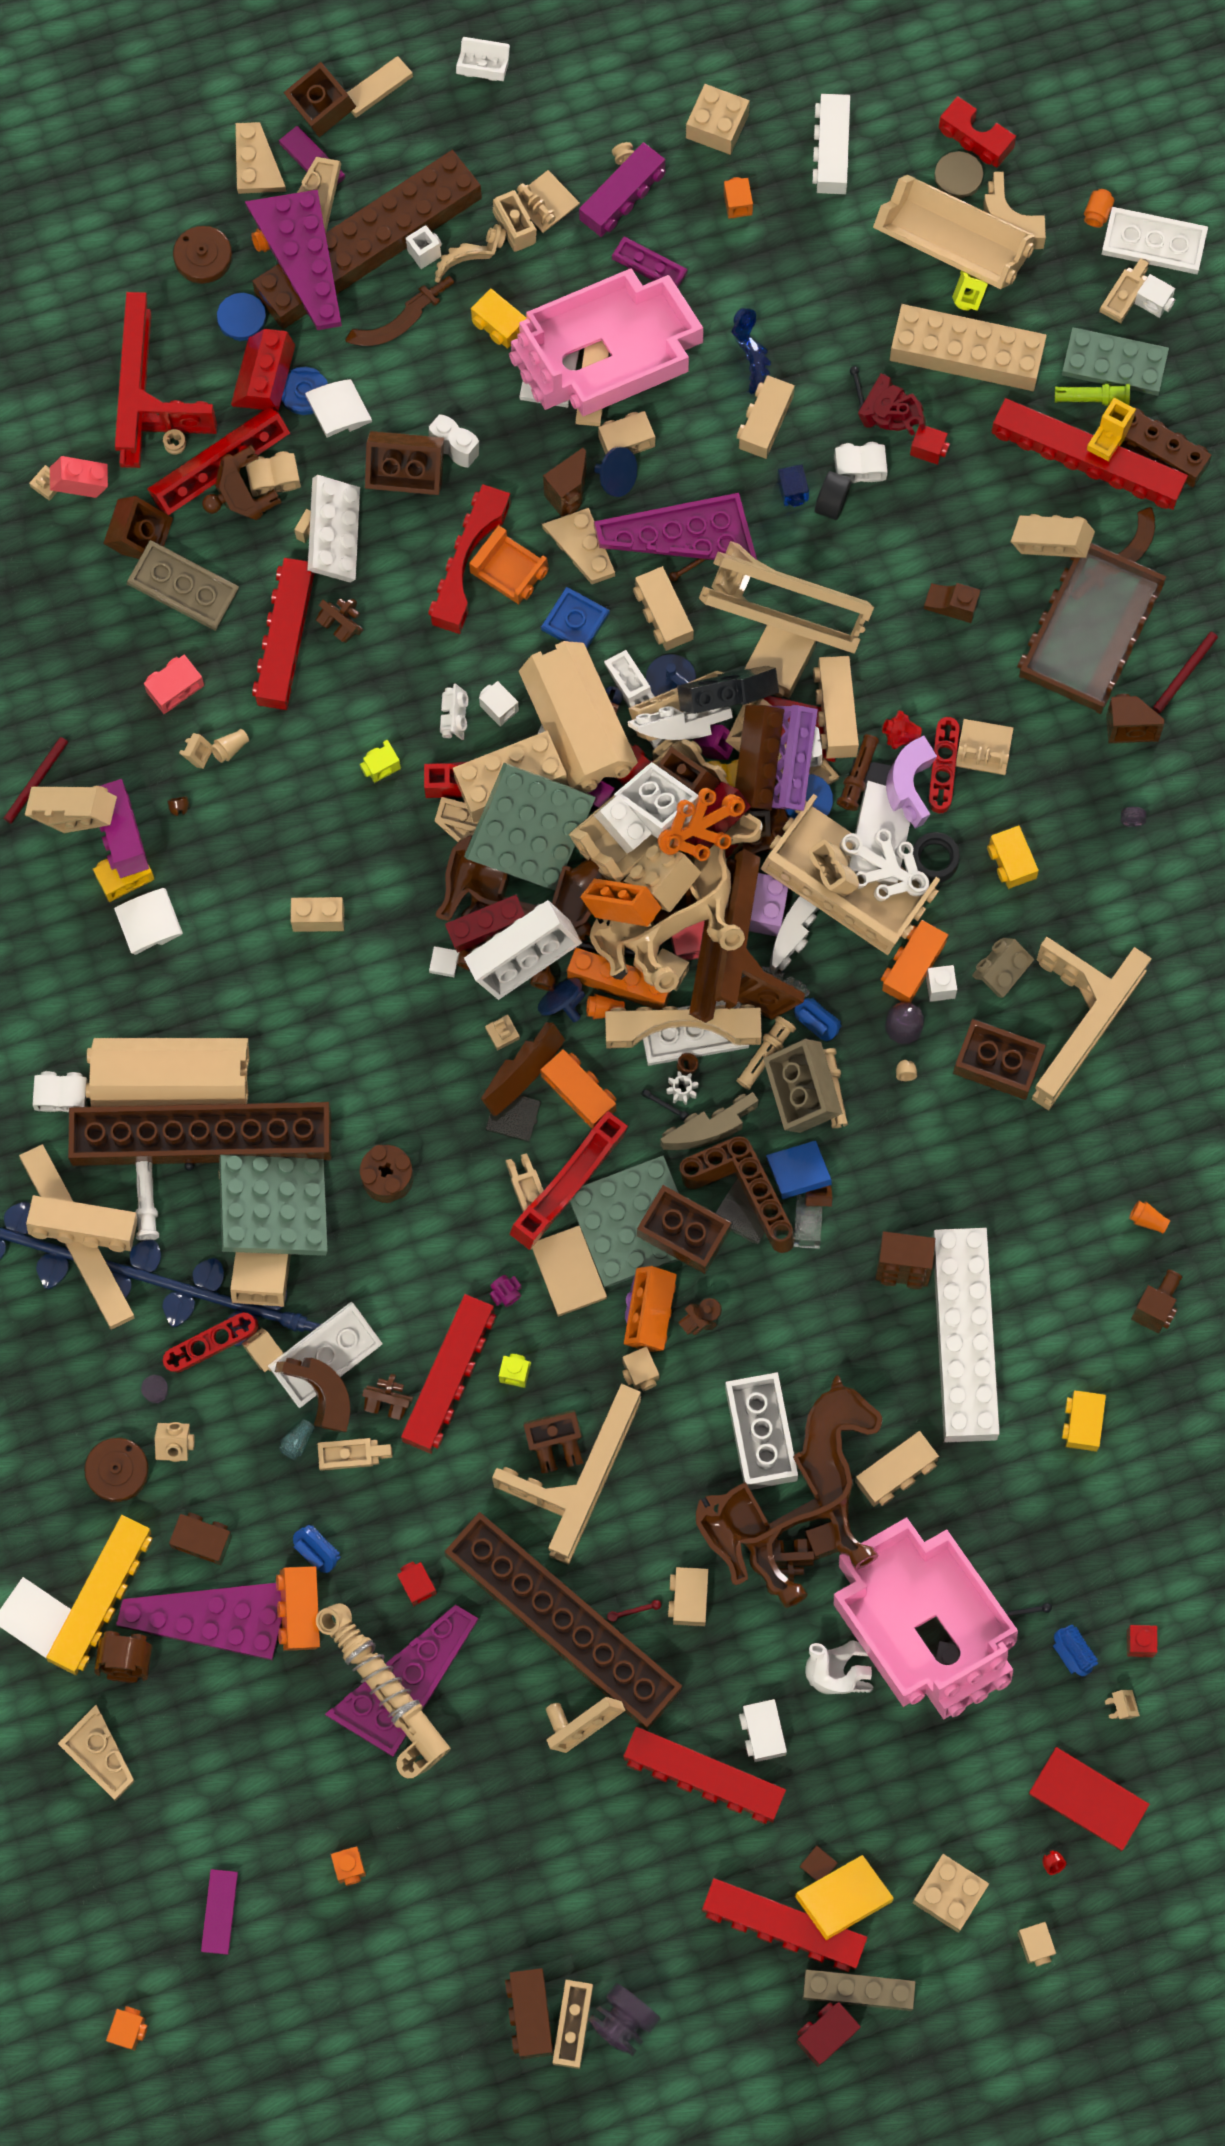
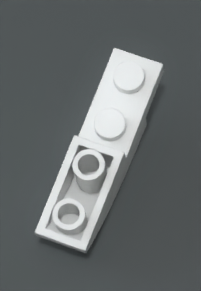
[628,706,733,740]
[769,896,819,975]

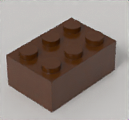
[365,431,444,495]
[953,1019,1046,1100]
[637,1185,731,1274]
[875,1231,936,1289]
[505,1968,553,2060]

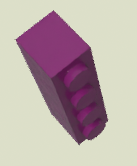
[579,142,666,237]
[99,779,149,878]

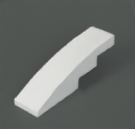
[604,650,666,749]

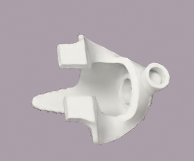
[805,1640,874,1694]

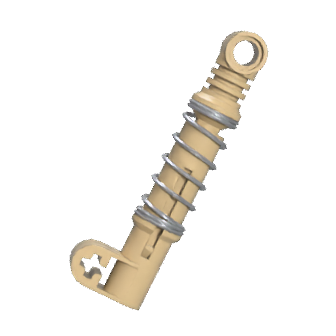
[316,1603,451,1778]

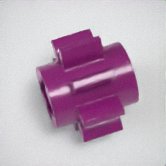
[490,1275,522,1307]

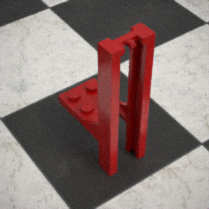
[115,292,217,468]

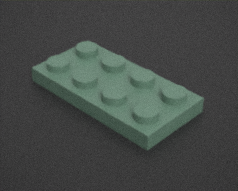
[1062,327,1169,396]

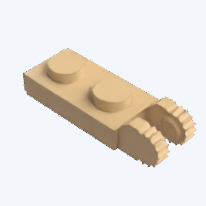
[506,1153,544,1212]

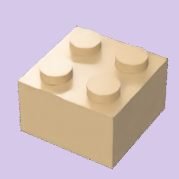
[686,84,750,155]
[624,842,701,912]
[912,1854,989,1933]

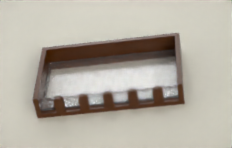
[1017,543,1166,714]

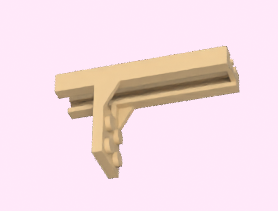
[699,541,874,654]
[1032,937,1152,1111]
[492,1384,641,1565]

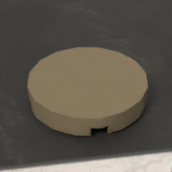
[934,151,983,199]

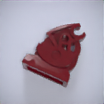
[858,373,926,436]

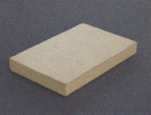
[532,1226,607,1317]

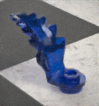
[731,308,771,394]

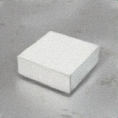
[429,946,459,978]

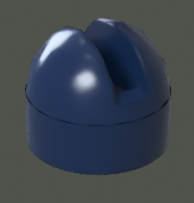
[605,686,623,706]

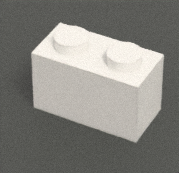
[594,794,652,854]
[739,1699,787,1762]

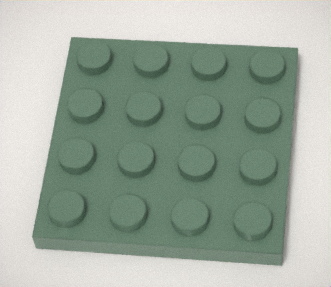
[464,763,596,891]
[219,1155,327,1256]
[570,1156,679,1289]

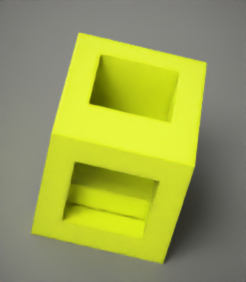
[952,270,988,311]
[359,740,401,783]
[499,1354,531,1388]

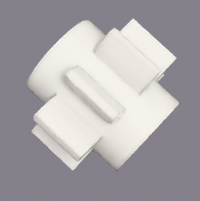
[667,1071,698,1105]

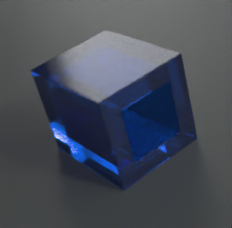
[777,464,809,507]

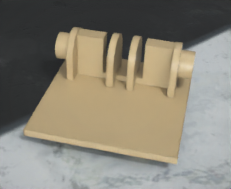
[517,170,580,233]
[955,719,1013,775]

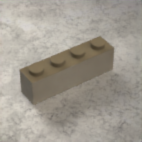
[802,1970,915,2011]

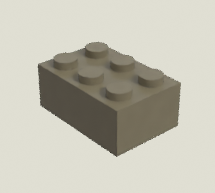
[763,1039,843,1133]

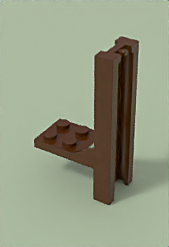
[689,849,805,1023]

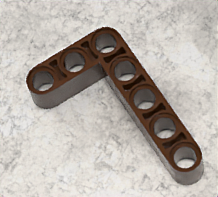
[680,1136,794,1253]

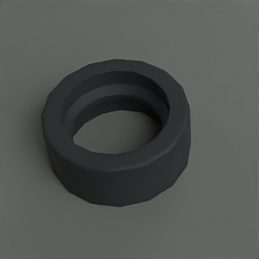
[913,832,960,883]

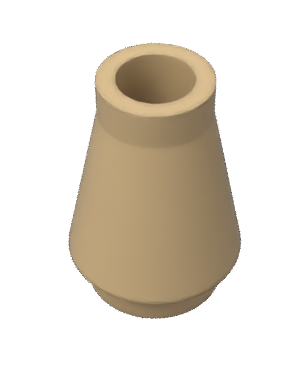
[210,729,249,763]

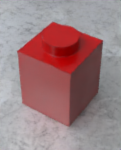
[910,425,950,465]
[397,1562,437,1607]
[1127,1625,1157,1657]

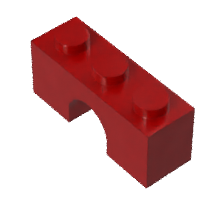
[939,96,1016,168]

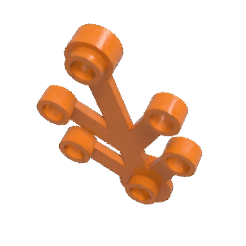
[658,788,745,861]

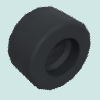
[814,471,852,520]

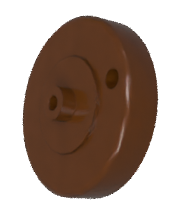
[173,226,232,284]
[84,1438,149,1502]

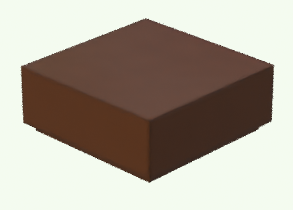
[805,1185,832,1207]
[799,1846,838,1881]

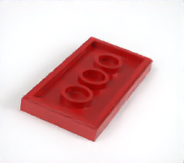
[1029,1747,1150,1851]

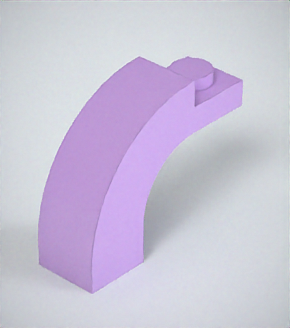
[886,736,937,828]

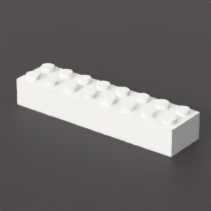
[932,1228,999,1442]

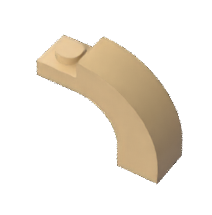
[983,172,1046,249]

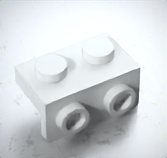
[456,37,510,81]

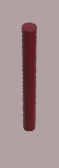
[1153,632,1218,714]
[3,737,68,824]

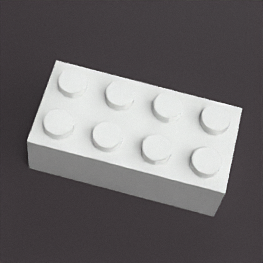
[464,900,582,1000]
[725,1372,798,1490]

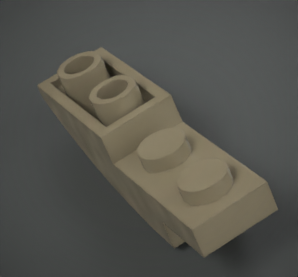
[660,1092,759,1150]

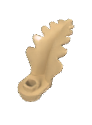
[435,224,506,283]

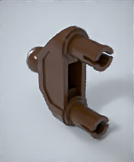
[202,445,281,520]

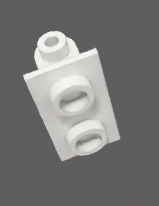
[440,684,468,740]

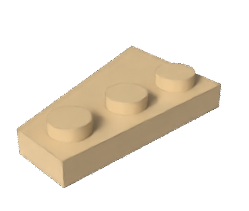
[236,122,286,194]
[297,157,341,233]
[542,508,615,584]
[58,1705,135,1801]

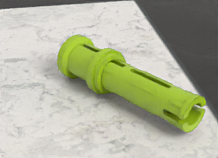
[1055,384,1130,406]

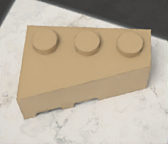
[25,786,117,833]

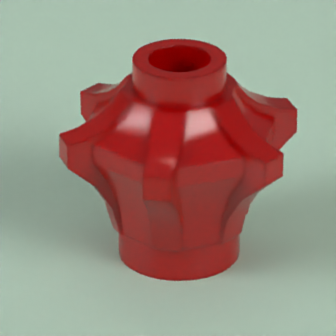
[882,710,922,749]

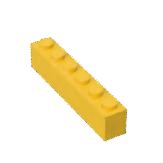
[46,1515,153,1676]

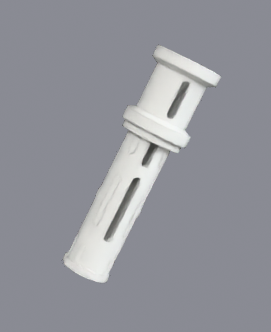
[136,1161,159,1241]

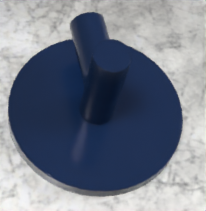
[594,447,637,497]
[646,654,696,697]
[538,978,586,1022]

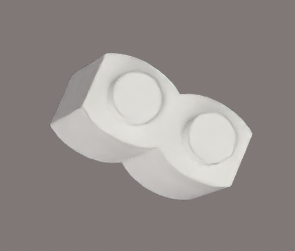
[429,415,479,468]
[834,442,887,483]
[33,1071,88,1112]

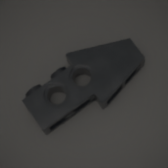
[677,666,779,714]

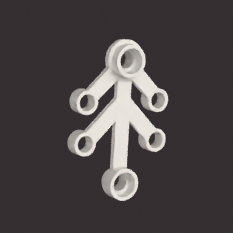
[840,829,929,901]

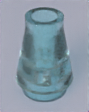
[279,1419,315,1460]

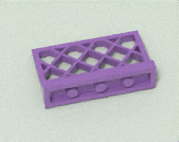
[771,705,818,811]

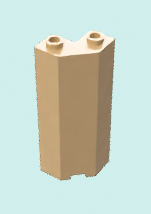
[873,175,1035,289]
[519,641,638,793]
[568,739,729,882]
[85,1038,249,1107]

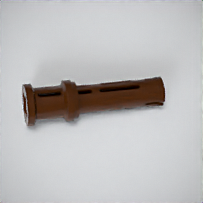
[836,734,879,811]

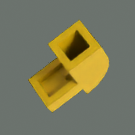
[1087,398,1136,461]

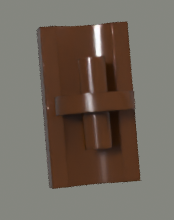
[316,598,364,643]
[678,1298,722,1335]
[362,1374,413,1420]
[774,1539,814,1582]

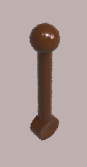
[669,558,710,582]

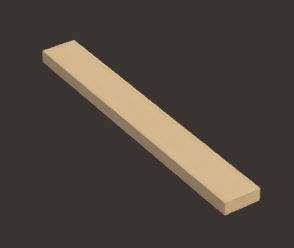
[19,1144,135,1330]

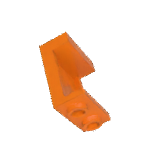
[469,525,549,605]

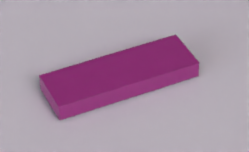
[279,126,345,185]
[612,236,688,288]
[201,1869,238,1955]

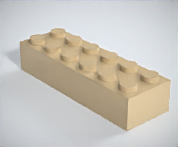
[890,304,1047,391]

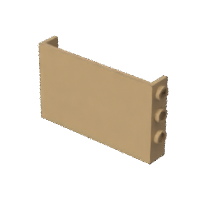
[761,794,940,955]

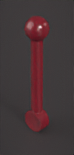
[607,1599,662,1622]

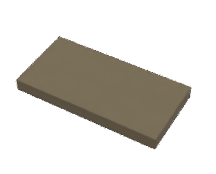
[127,540,239,631]

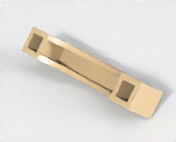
[605,1005,761,1048]

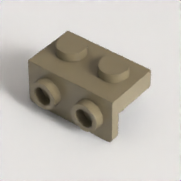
[972,938,1034,998]

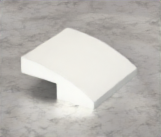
[305,379,372,438]
[114,888,183,955]

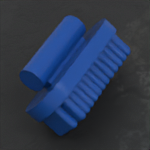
[794,998,842,1041]
[293,1525,341,1573]
[1053,1625,1098,1676]

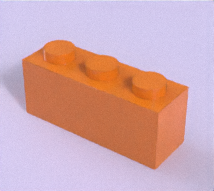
[580,878,662,927]
[881,920,948,1005]
[540,1049,616,1129]
[624,1266,677,1352]
[276,1566,320,1651]

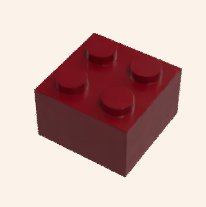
[796,2002,861,2067]

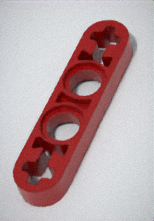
[928,717,959,813]
[163,1313,258,1373]

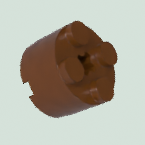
[360,1145,413,1203]
[94,1631,152,1683]

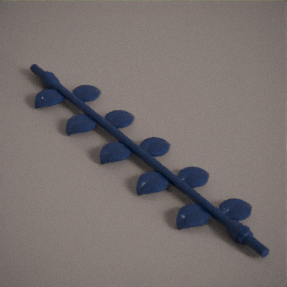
[0,1202,321,1347]

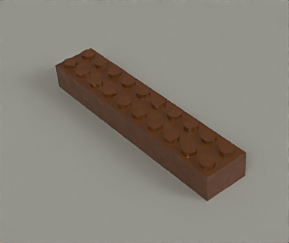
[252,150,482,330]
[68,1102,331,1166]
[444,1512,682,1731]

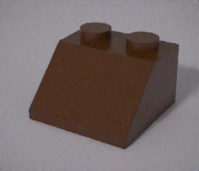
[543,448,587,517]
[103,496,173,559]
[1106,694,1164,743]

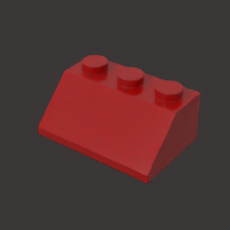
[231,329,295,411]

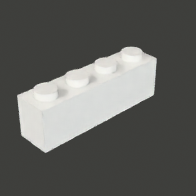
[812,94,850,194]

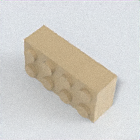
[453,730,568,823]

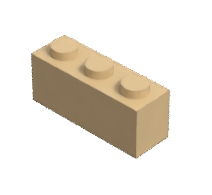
[737,375,795,459]
[1011,514,1095,558]
[633,566,694,651]
[855,1431,939,1507]
[552,1980,593,2069]

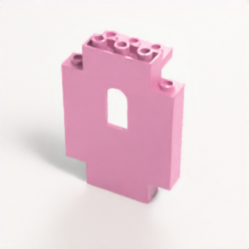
[509,268,703,417]
[834,1518,1018,1719]

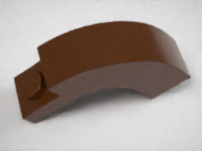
[275,1358,350,1432]

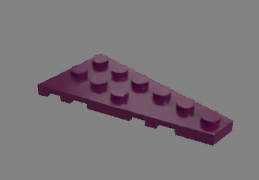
[245,190,342,330]
[593,493,757,560]
[116,1583,282,1661]
[325,1605,479,1757]

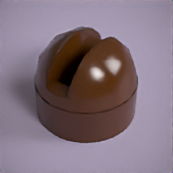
[167,797,189,816]
[576,921,592,941]
[677,1053,698,1075]

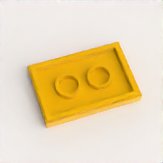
[795,1855,894,1940]

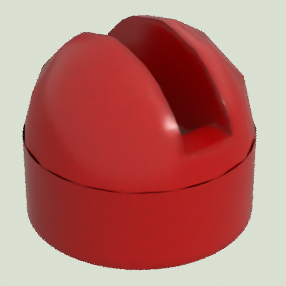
[1042,1850,1066,1875]

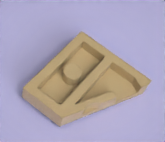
[435,797,479,842]

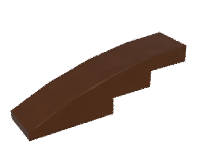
[481,1022,565,1116]

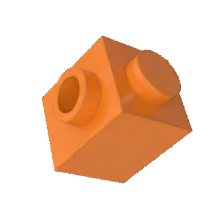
[331,1846,366,1886]
[106,2006,148,2051]

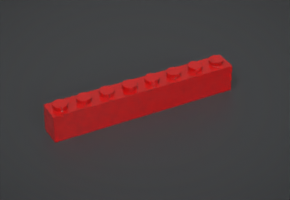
[991,398,1188,510]

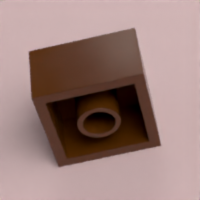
[283,62,356,137]

